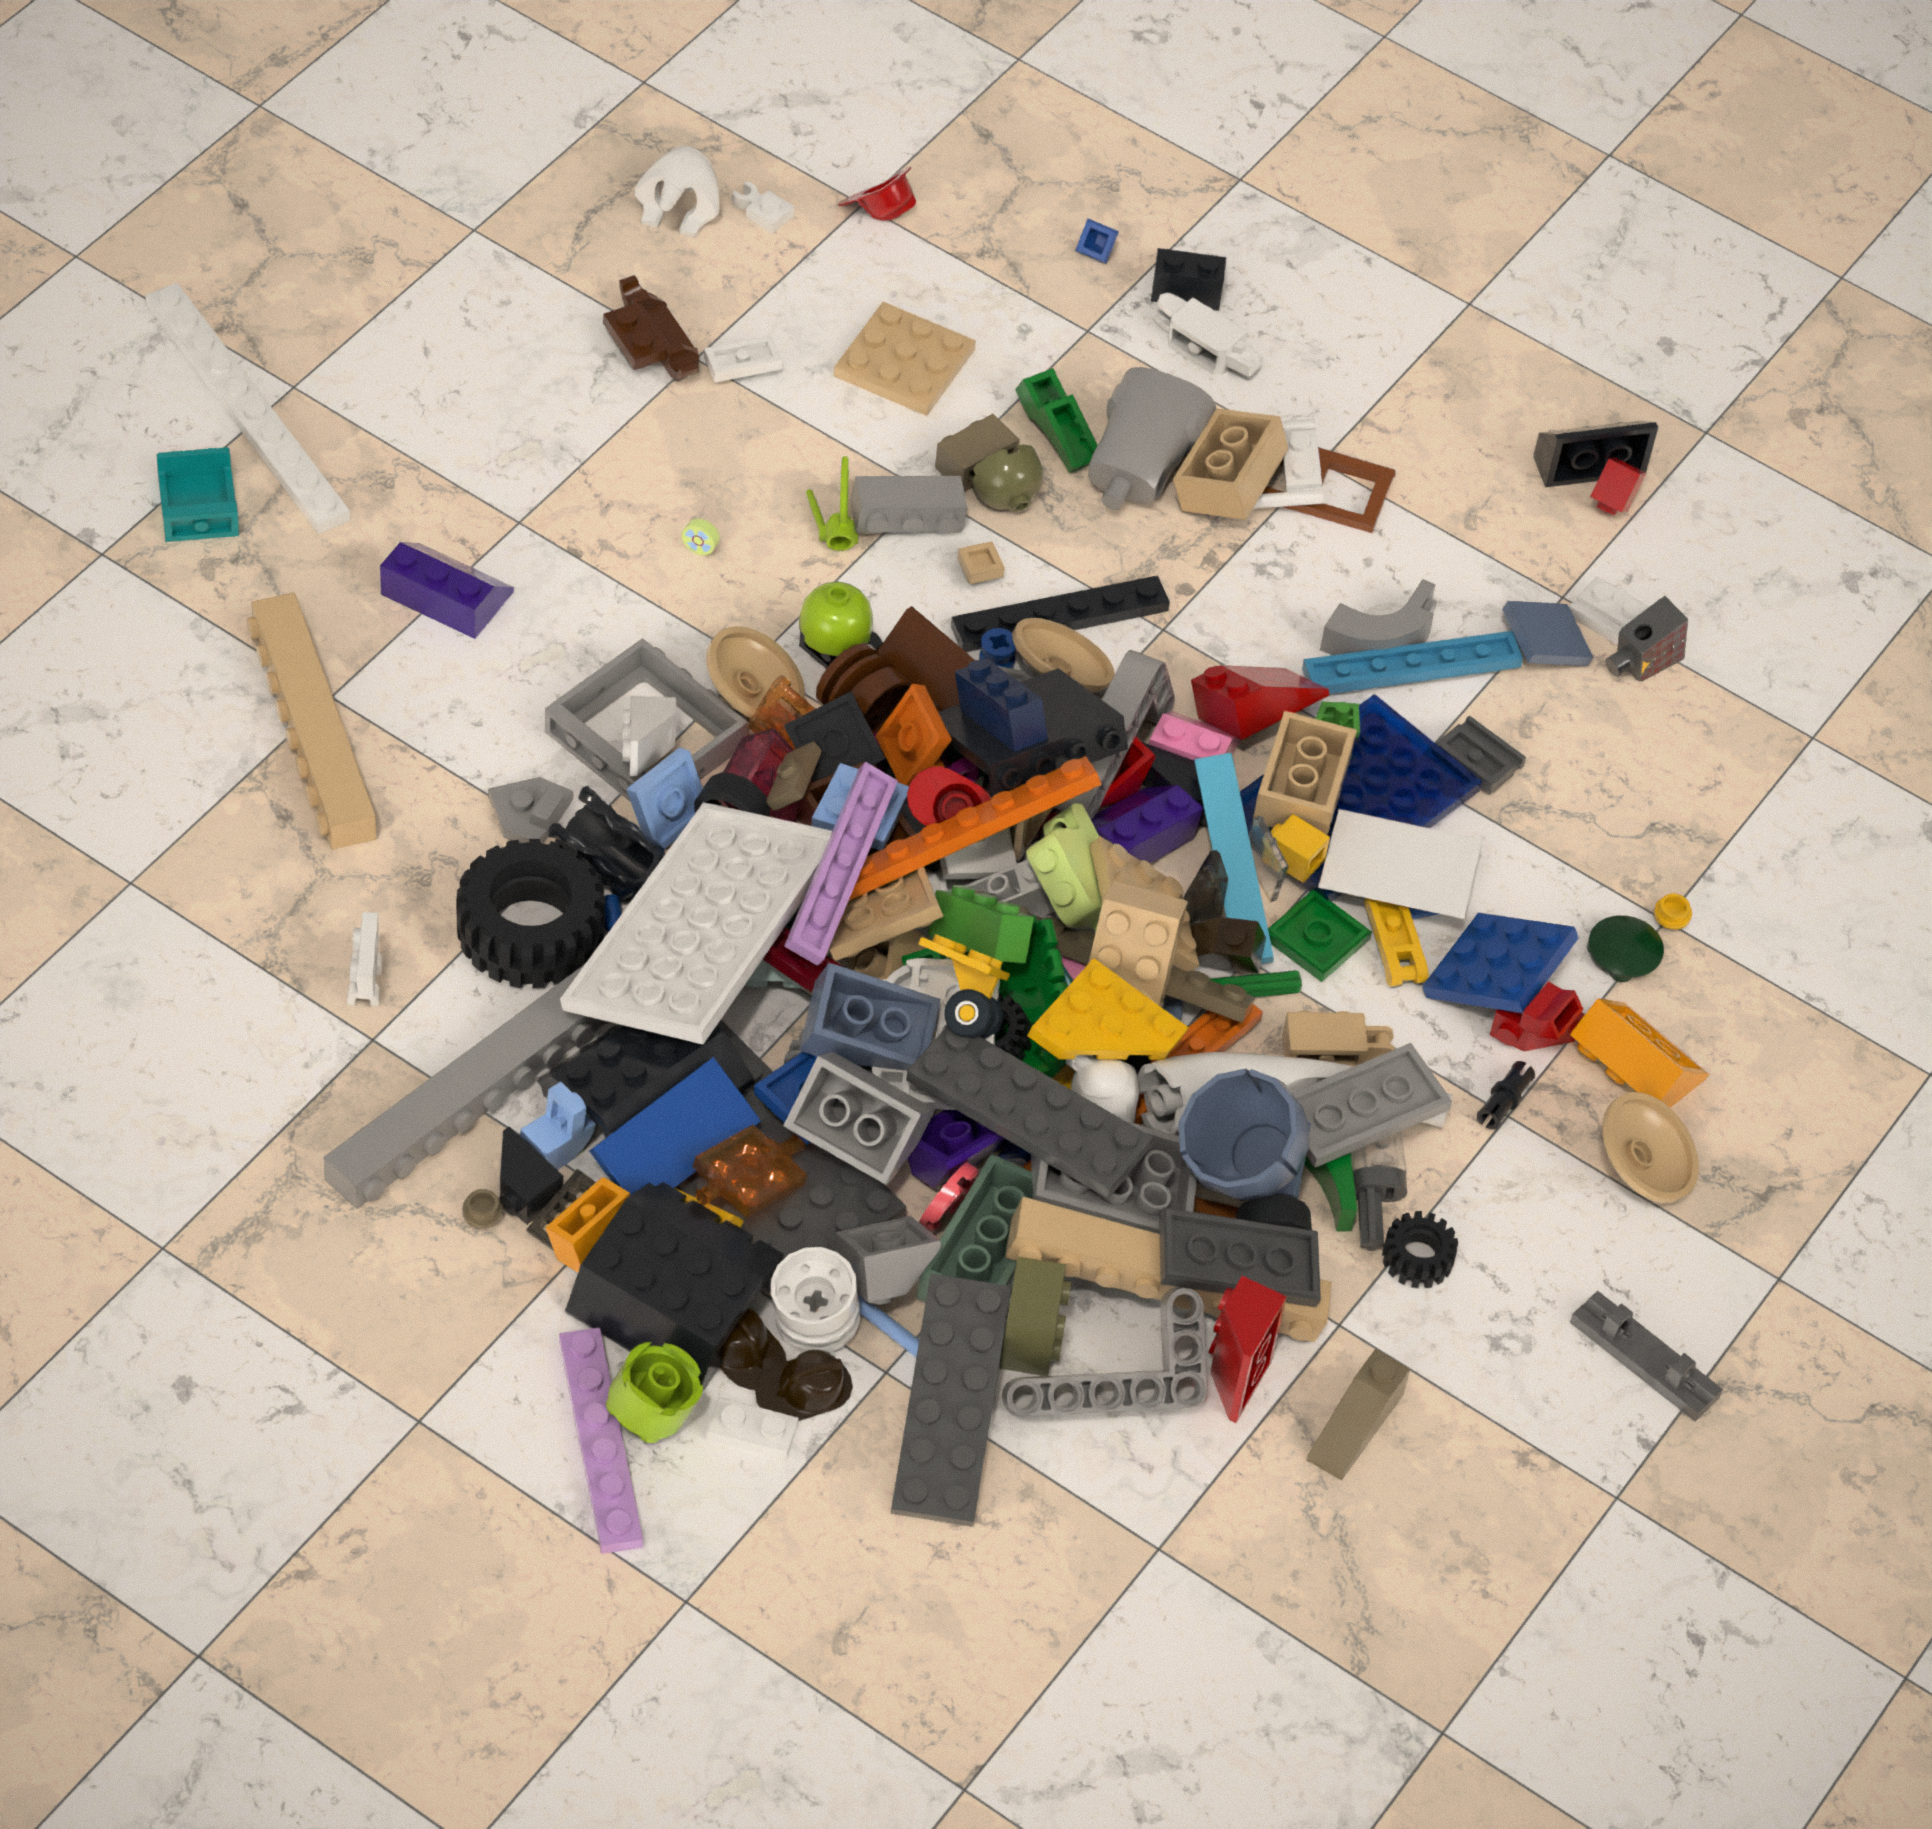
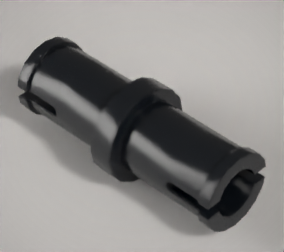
[1477,1061,1535,1129]

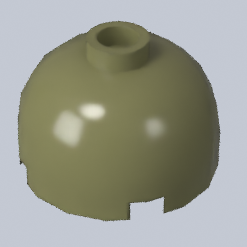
[969,444,1043,512]

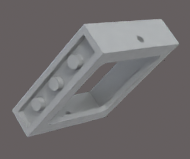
[545,638,748,802]

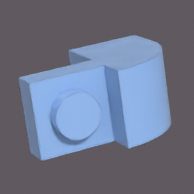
[520,1082,596,1170]

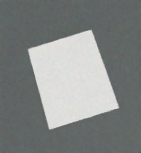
[1318,809,1483,919]

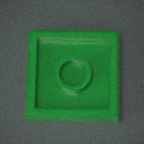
[1268,889,1372,982]

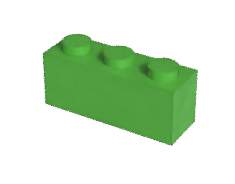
[928,885,1034,963]

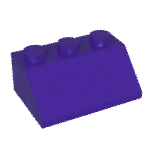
[380,542,514,639]
[1091,785,1203,863]
[907,1110,1012,1188]

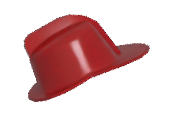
[837,167,916,220]
[907,766,991,826]

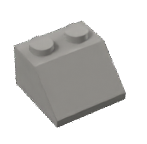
[835,1216,941,1305]

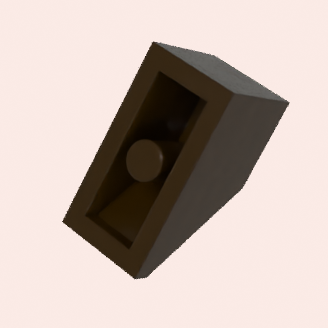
[1190,917,1266,974]

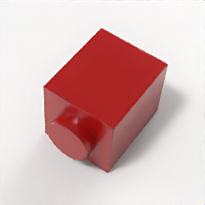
[1590,458,1647,515]

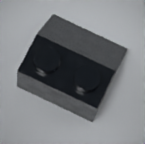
[1151,248,1227,311]

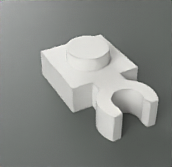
[732,181,795,234]

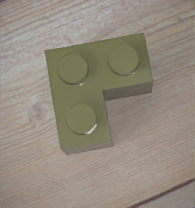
[1000,1257,1072,1376]

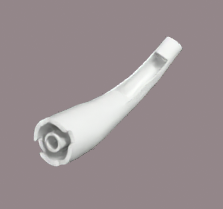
[1138,1052,1452,1136]

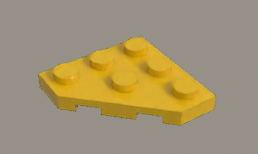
[1027,958,1189,1060]

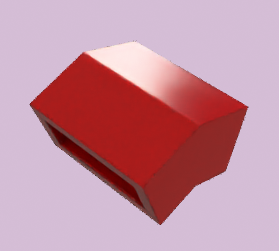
[1519,981,1583,1040]

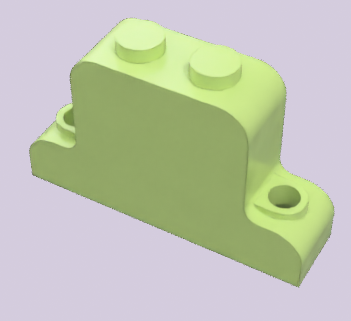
[1026,803,1102,932]

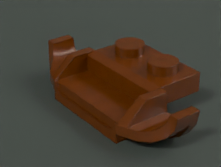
[603,275,699,381]

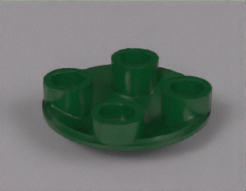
[1587,915,1664,982]

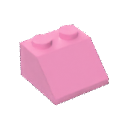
[1149,711,1240,760]

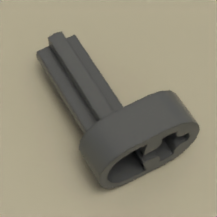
[1353,1167,1407,1251]

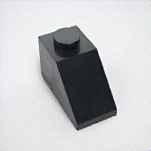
[499,1126,563,1225]

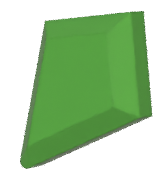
[1315,701,1360,738]

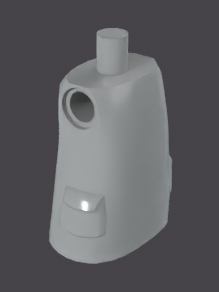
[1088,367,1216,510]

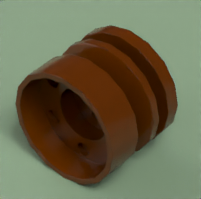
[816,643,913,734]

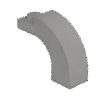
[1320,579,1437,655]

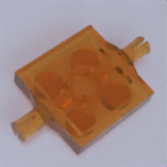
[692,1124,807,1218]

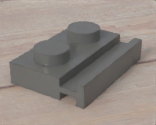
[1433,715,1526,794]

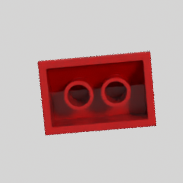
[1208,1275,1287,1423]

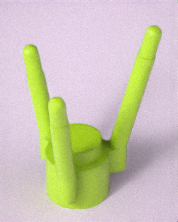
[806,456,858,551]

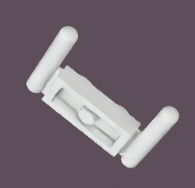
[1253,419,1324,509]

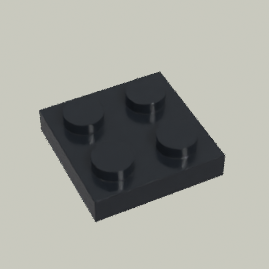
[784,691,886,782]

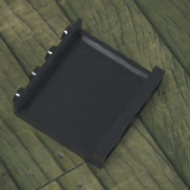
[938,668,1128,797]

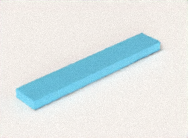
[1194,752,1274,964]

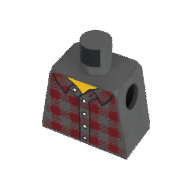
[1605,596,1688,681]

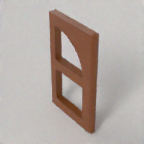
[1262,447,1396,533]

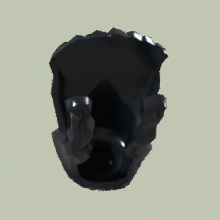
[548,786,666,902]

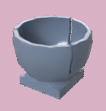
[1178,1068,1311,1201]

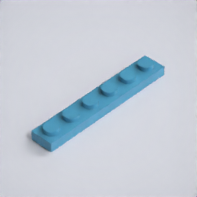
[1302,631,1523,694]

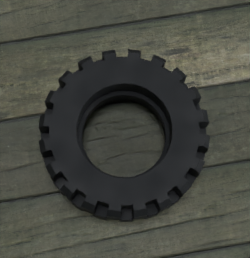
[456,839,605,988]

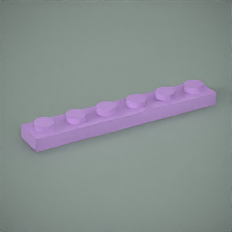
[784,762,898,966]
[559,1327,643,1554]

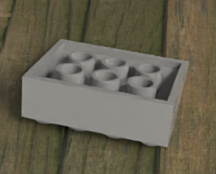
[1031,1121,1197,1234]

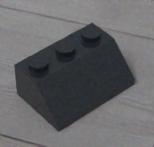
[1533,421,1658,488]

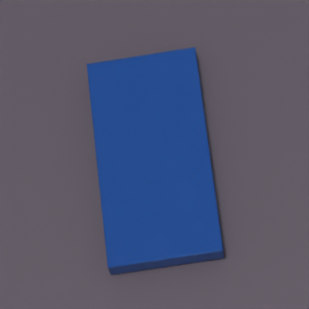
[589,1057,761,1195]

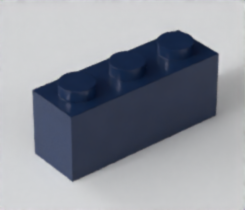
[955,659,1048,752]

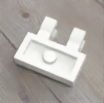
[347,912,383,1006]

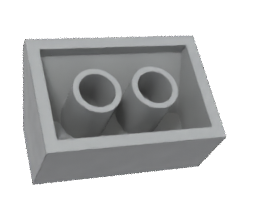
[783,1052,935,1185]

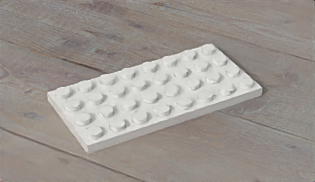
[560,802,832,1044]

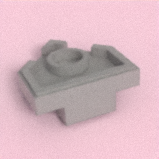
[488,777,573,843]

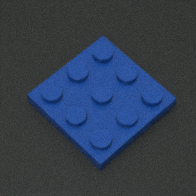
[1422,912,1579,1013]

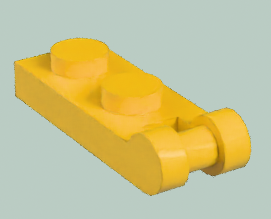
[1364,898,1429,987]

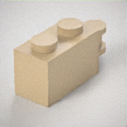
[1282,1010,1395,1066]

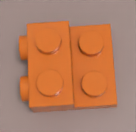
[876,684,952,786]

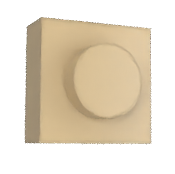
[957,541,1005,584]

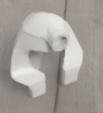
[634,146,719,238]
[1066,1055,1139,1123]

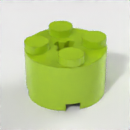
[606,1342,703,1443]

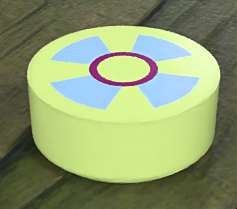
[682,518,720,555]

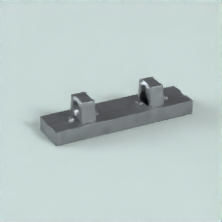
[1570,1290,1723,1422]

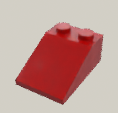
[1191,665,1330,740]

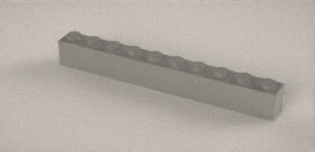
[323,964,612,1209]

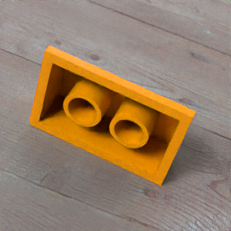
[1570,998,1710,1108]

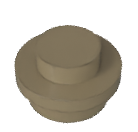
[462,1189,503,1228]

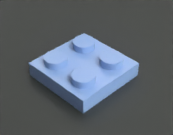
[626,747,703,849]
[811,763,909,850]

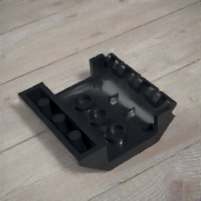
[537,1024,755,1138]
[565,1182,784,1391]

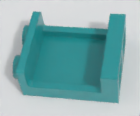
[156,447,239,542]

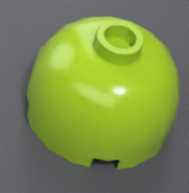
[799,581,873,656]

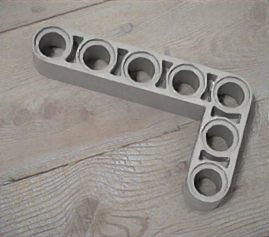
[1054,650,1175,820]
[1002,1287,1207,1416]

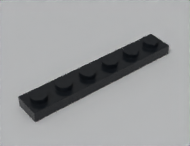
[951,575,1170,652]

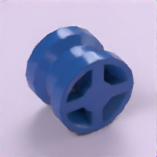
[979,628,1016,669]

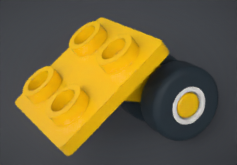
[918,934,1010,1039]

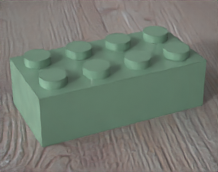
[917,1154,1033,1302]

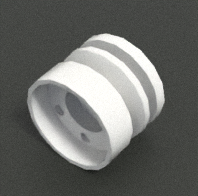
[771,1247,860,1353]

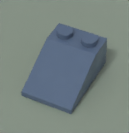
[799,963,941,1070]

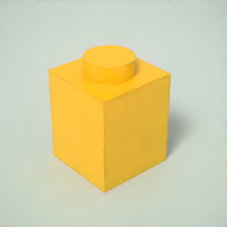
[1266,814,1330,883]

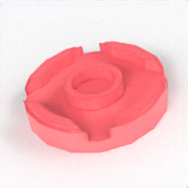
[919,1162,979,1233]

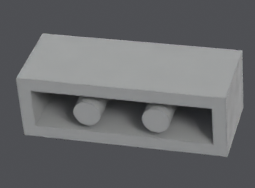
[850,476,968,533]

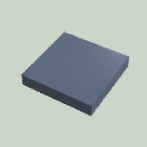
[1502,601,1594,666]

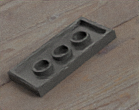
[1159,1207,1321,1307]

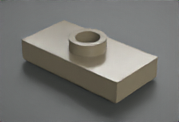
[766,741,822,811]

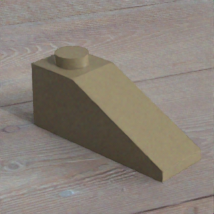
[1307,1349,1410,1481]

